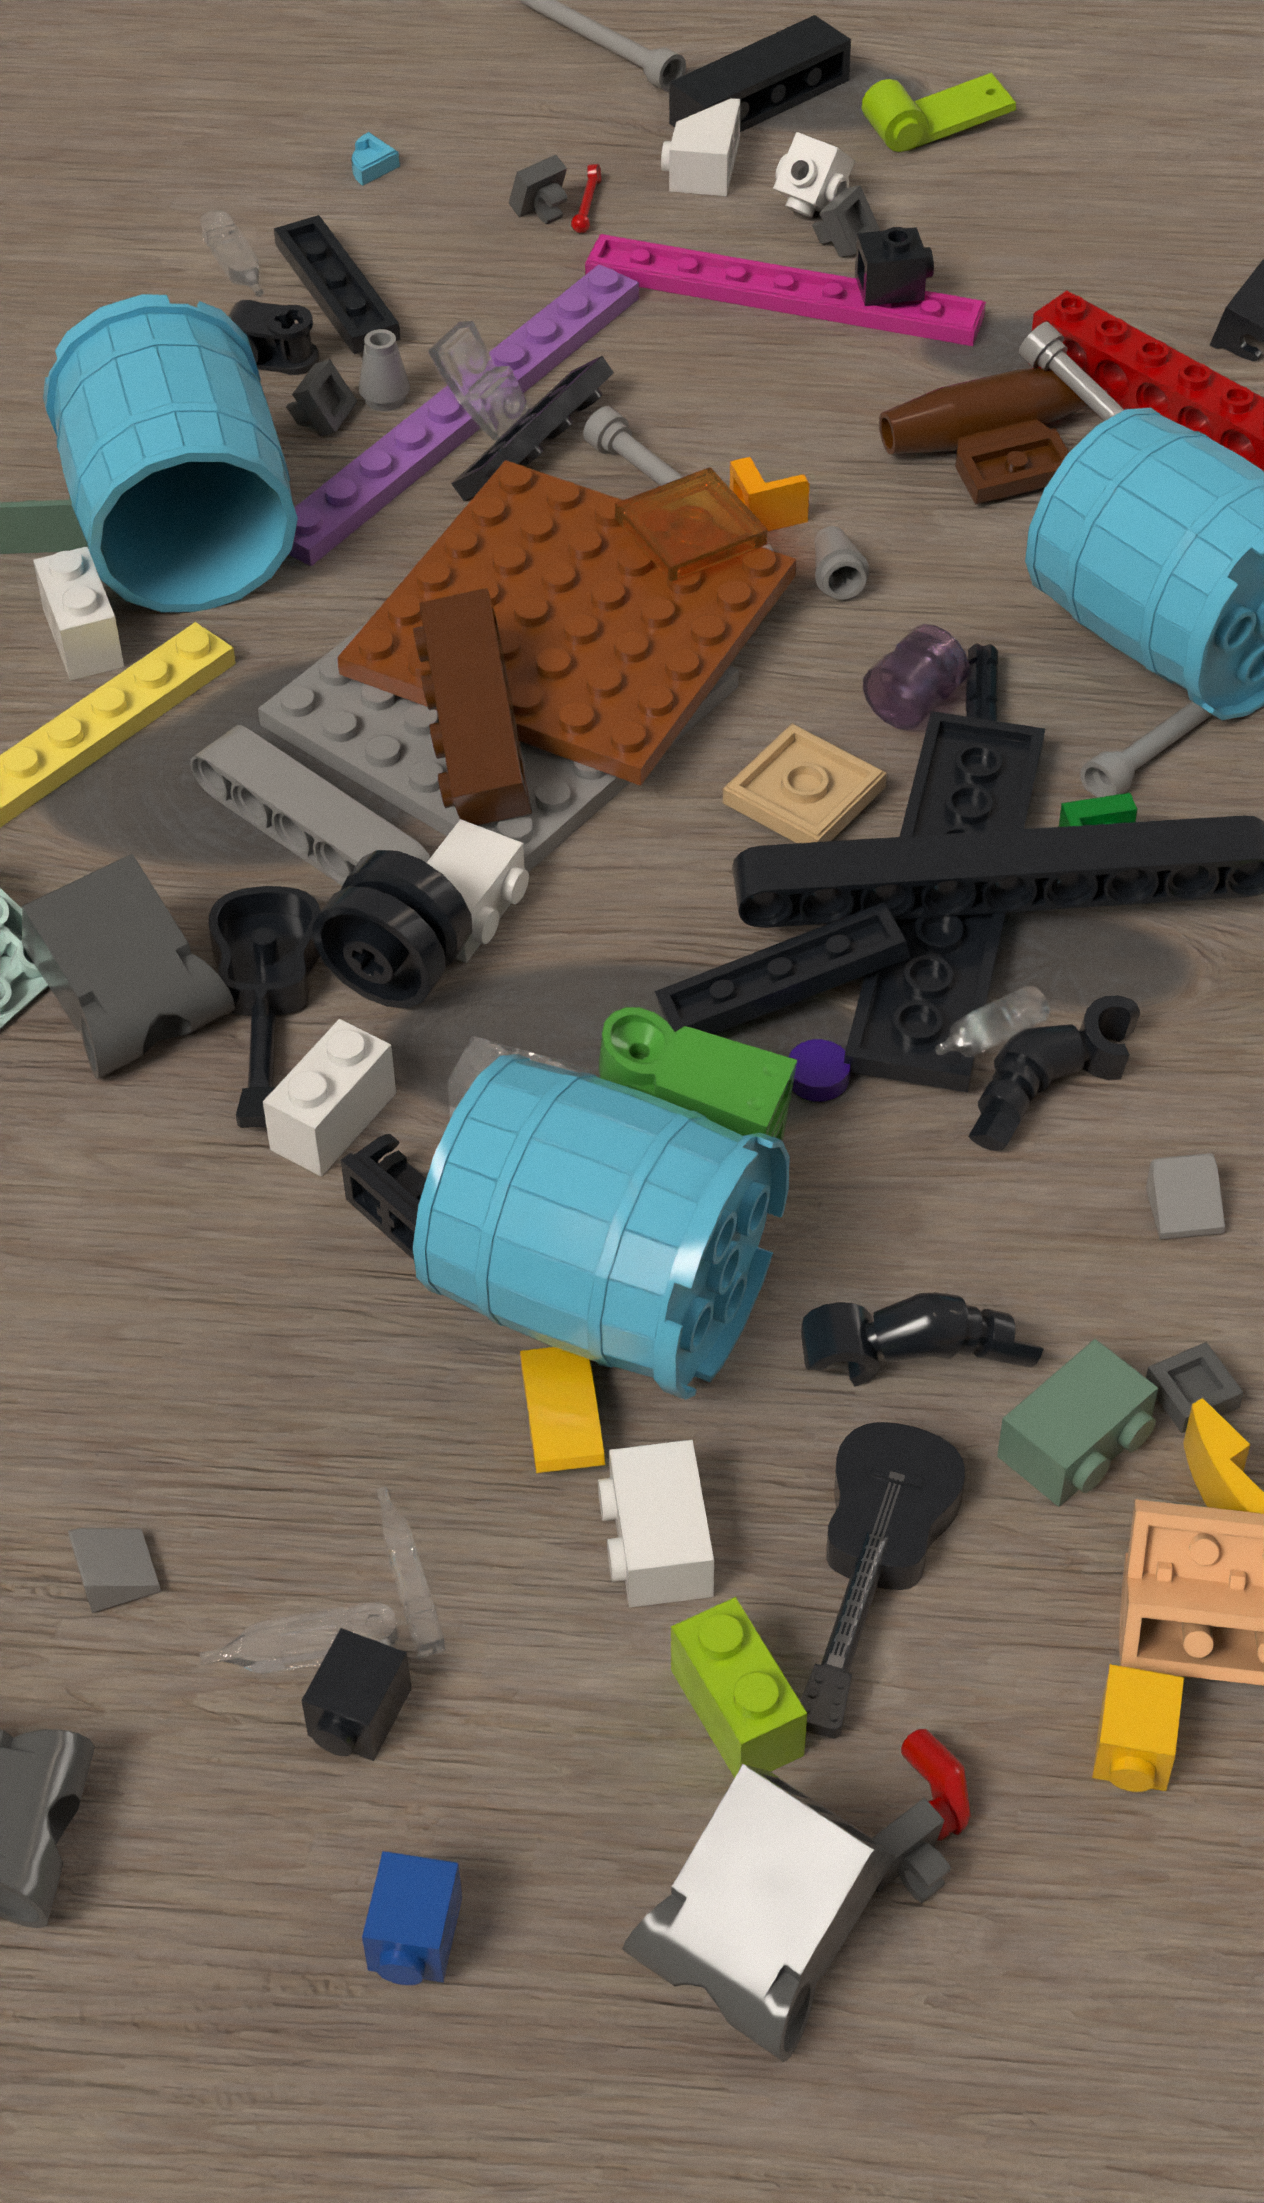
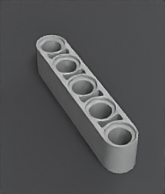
[191,725,431,886]

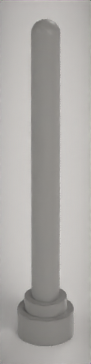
[520,0,686,91]
[1018,322,1124,421]
[583,406,773,551]
[1080,702,1212,798]

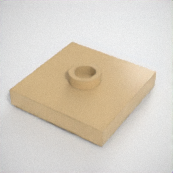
[723,723,887,843]

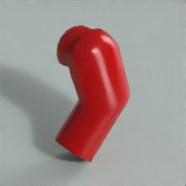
[901,1729,971,1841]

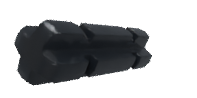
[966,643,998,721]

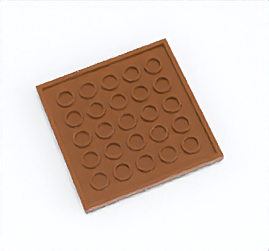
[337,460,796,786]

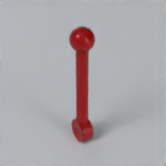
[571,164,602,233]

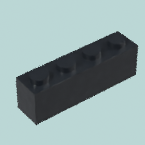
[669,15,851,132]

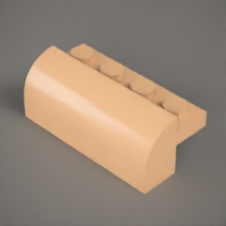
[1119,1499,1264,1686]

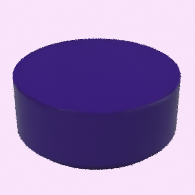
[789,1039,850,1102]

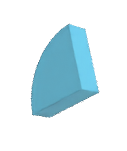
[351,132,400,186]

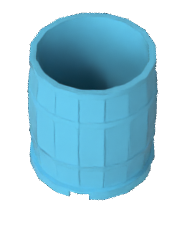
[43,294,298,612]
[1025,408,1264,720]
[413,1054,790,1400]

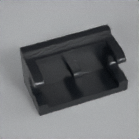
[1210,258,1264,361]
[341,1134,426,1260]

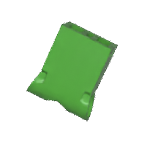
[599,1007,797,1140]

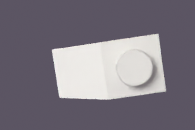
[661,98,740,196]

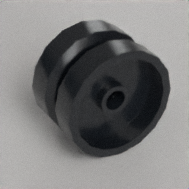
[312,850,473,1008]

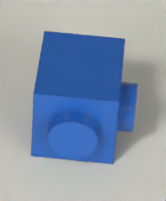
[362,1851,462,1985]

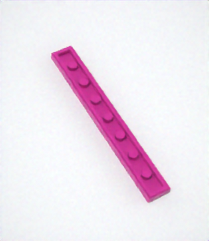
[585,234,986,346]

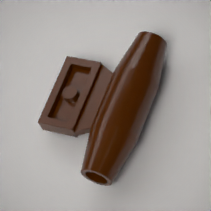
[879,367,1088,505]

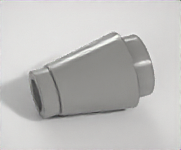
[359,329,410,411]
[814,526,869,600]

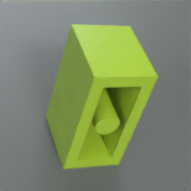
[671,1597,807,1778]

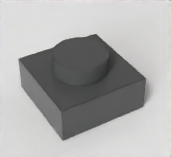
[1146,1342,1244,1433]

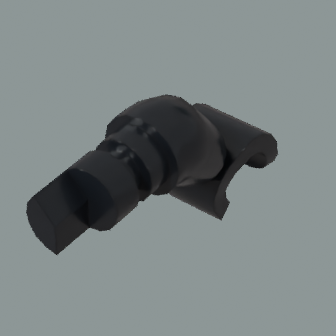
[968,995,1140,1151]
[801,1292,1044,1387]

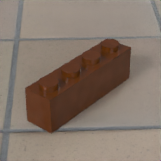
[413,588,532,825]

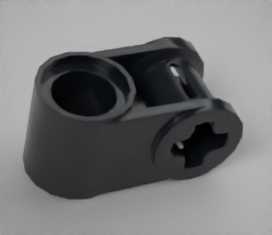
[228,300,320,375]

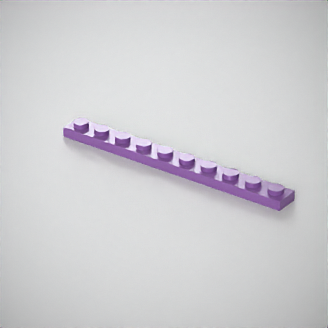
[288,264,639,566]

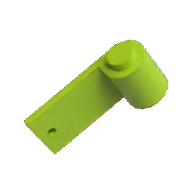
[861,72,1016,152]

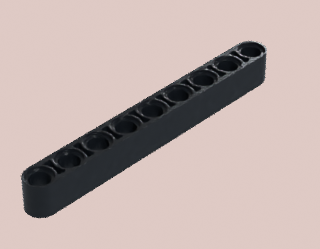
[732,815,1264,928]

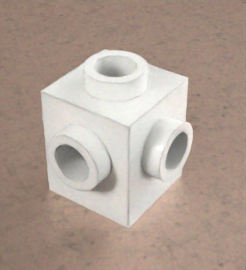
[773,132,855,218]

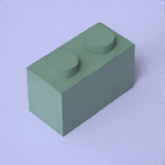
[997,1339,1158,1507]

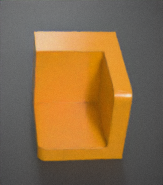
[729,457,810,534]

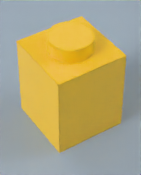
[1092,1664,1184,1792]

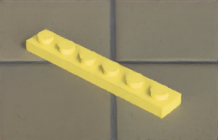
[0,622,236,828]

